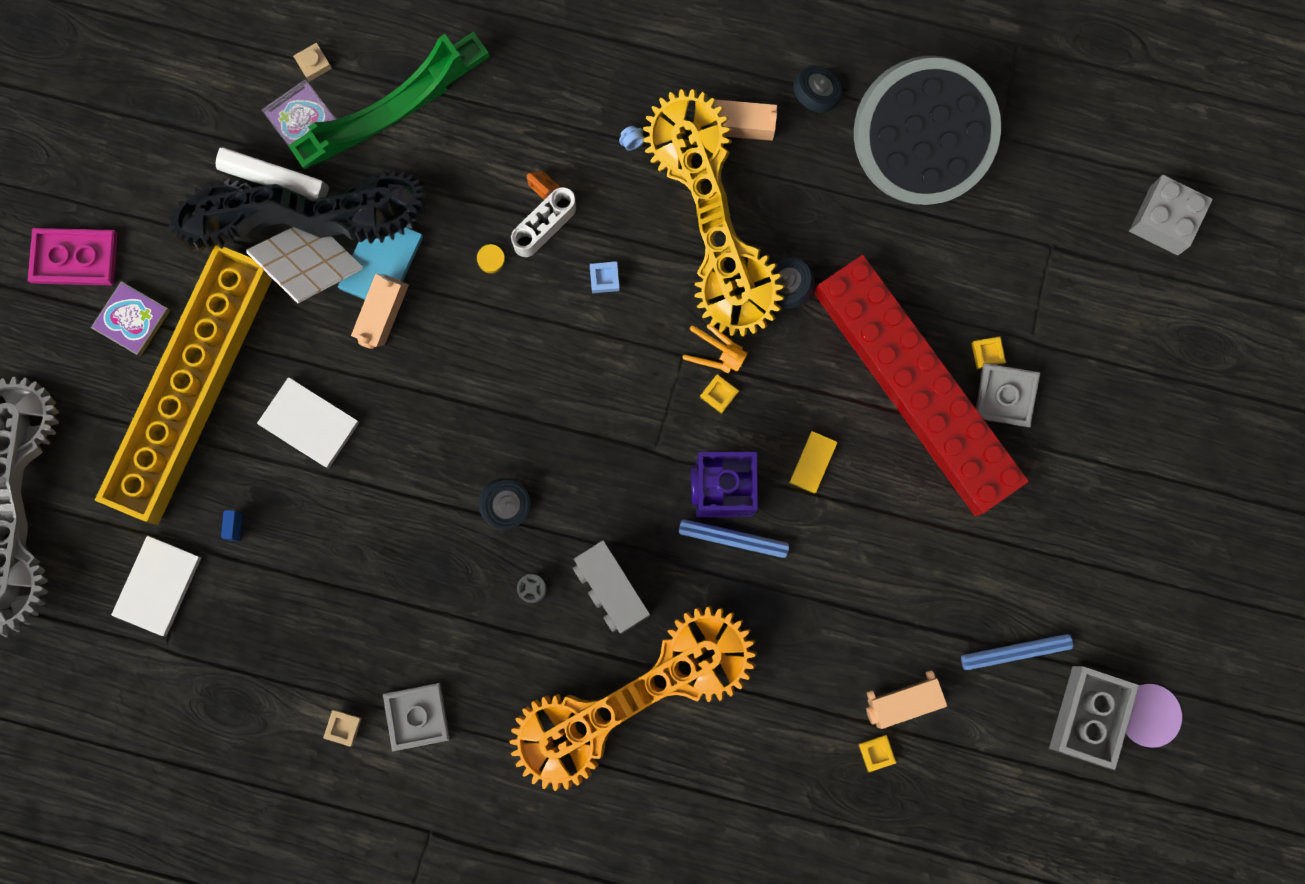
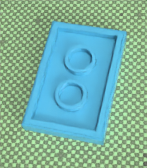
[338,228,423,300]

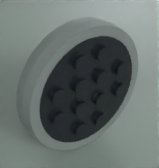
[854,56,1001,205]

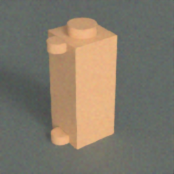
[708,100,777,141]
[351,274,409,349]
[866,670,947,729]

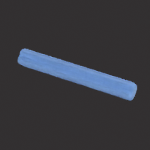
[679,519,789,558]
[961,634,1073,670]

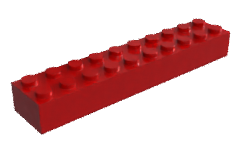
[814,255,1029,517]

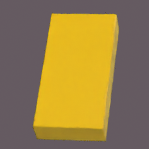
[789,431,837,494]

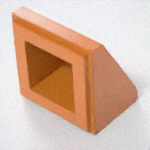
[527,171,560,200]

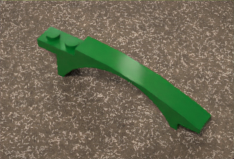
[288,31,490,169]

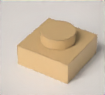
[293,43,332,81]
[323,710,362,747]

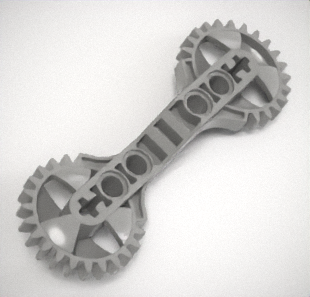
[0,377,59,637]

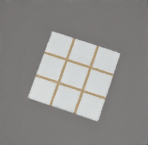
[247,227,363,303]

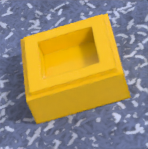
[971,337,1006,369]
[700,374,739,414]
[858,735,896,772]

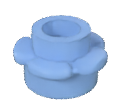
[619,126,644,151]

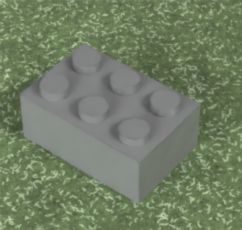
[573,541,650,634]
[1049,666,1139,770]

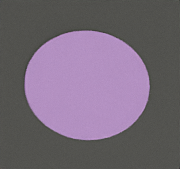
[1126,684,1182,748]

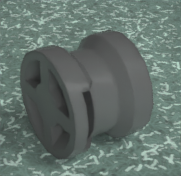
[517,574,547,603]

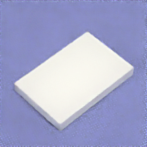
[257,377,359,469]
[111,536,202,637]

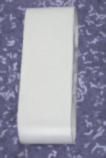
[511,187,576,257]

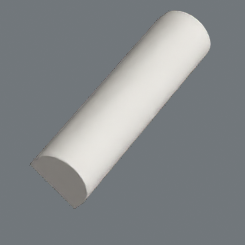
[216,147,329,199]

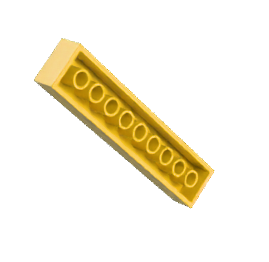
[95,245,273,525]

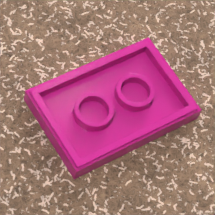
[28,228,118,286]

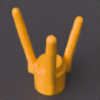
[682,324,748,373]

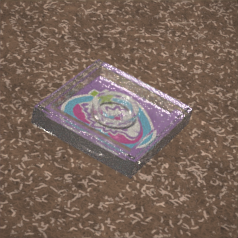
[262,79,335,145]

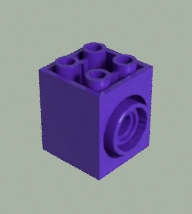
[691,452,758,517]

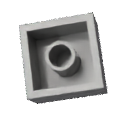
[1129,175,1213,255]

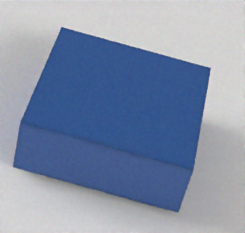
[221,510,242,541]

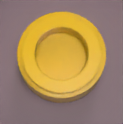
[477,244,505,273]

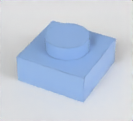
[590,262,619,293]

